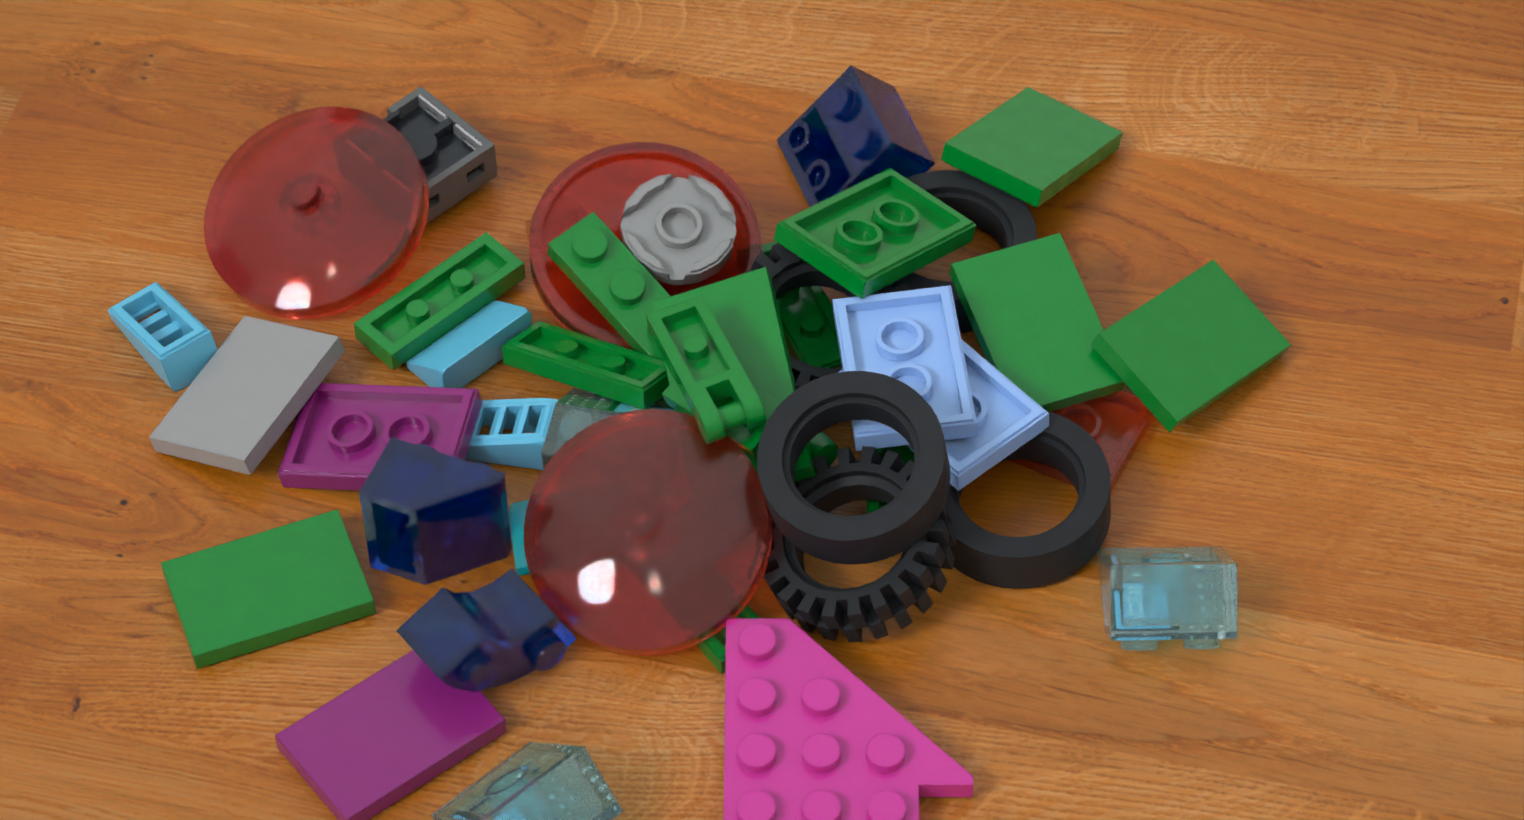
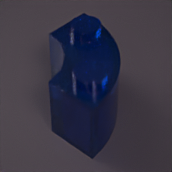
[396,568,577,692]

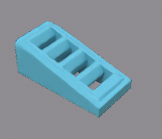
[107,282,218,391]
[466,398,564,471]

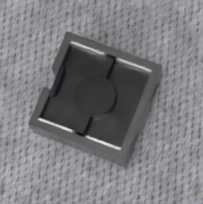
[335,86,498,234]

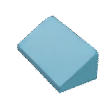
[406,300,532,388]

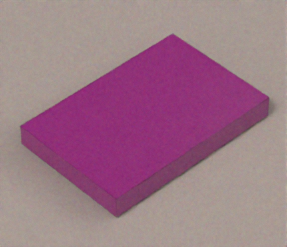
[278,383,483,495]
[275,638,507,820]

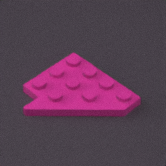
[724,619,973,820]

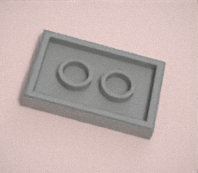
[149,316,345,475]

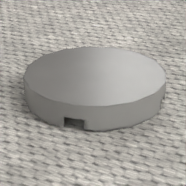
[620,174,737,285]

